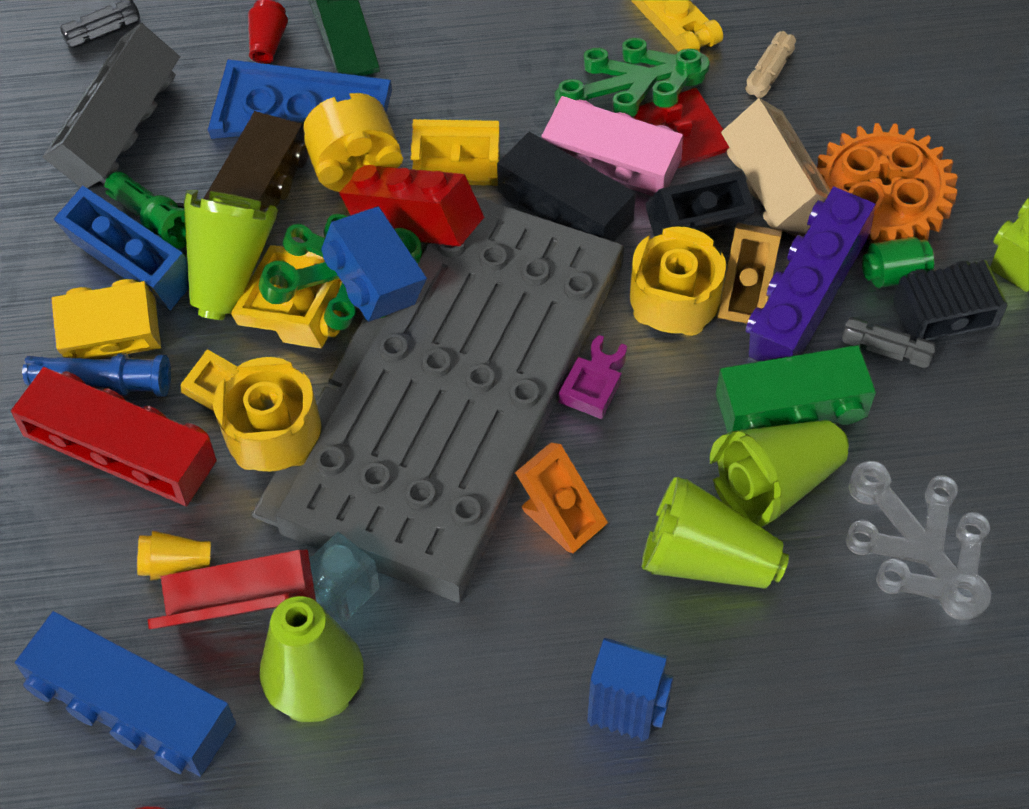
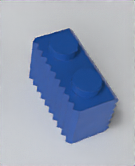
[587,637,674,742]

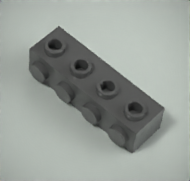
[43,23,181,188]

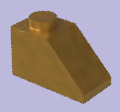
[717,223,782,323]

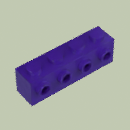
[745,186,876,362]

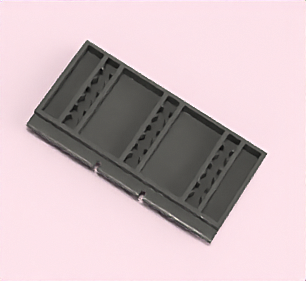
[251,197,624,602]

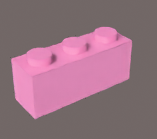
[541,96,683,196]

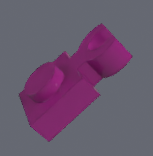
[559,335,627,419]

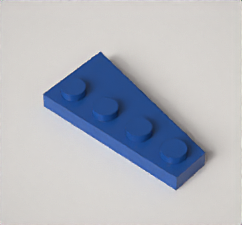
[208,59,392,139]

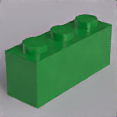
[716,345,876,433]

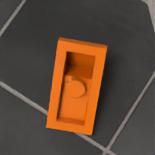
[515,443,608,553]

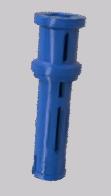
[22,353,171,397]

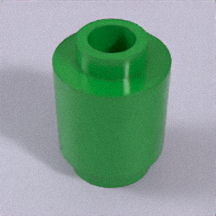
[862,237,934,288]

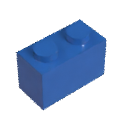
[321,206,427,322]

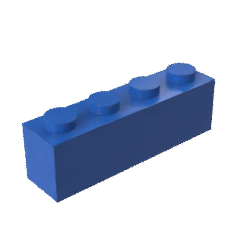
[14,611,236,777]

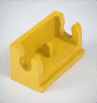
[411,119,500,186]

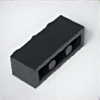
[497,132,636,242]

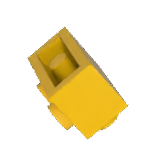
[51,279,161,359]

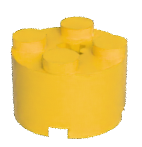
[303,93,403,192]
[630,226,726,336]
[213,357,321,472]

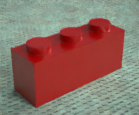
[339,165,485,247]

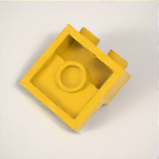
[231,245,342,349]

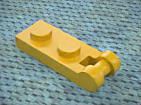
[631,0,723,52]

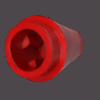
[248,0,288,64]

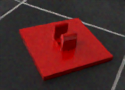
[633,88,729,169]

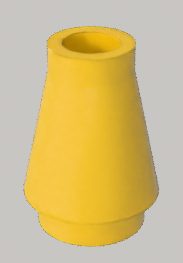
[137,530,211,581]

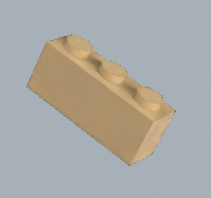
[721,98,831,237]

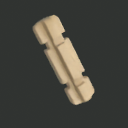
[745,31,796,98]

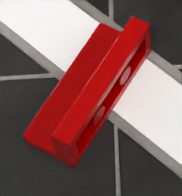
[147,549,316,630]

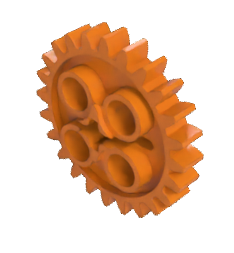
[817,123,958,245]

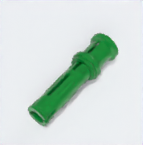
[104,172,186,249]

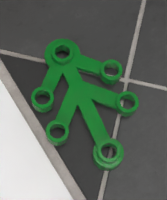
[555,38,709,117]
[258,213,422,330]

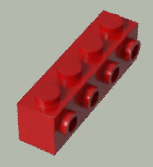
[11,366,217,507]

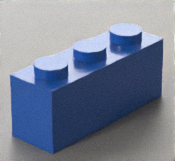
[54,185,189,311]

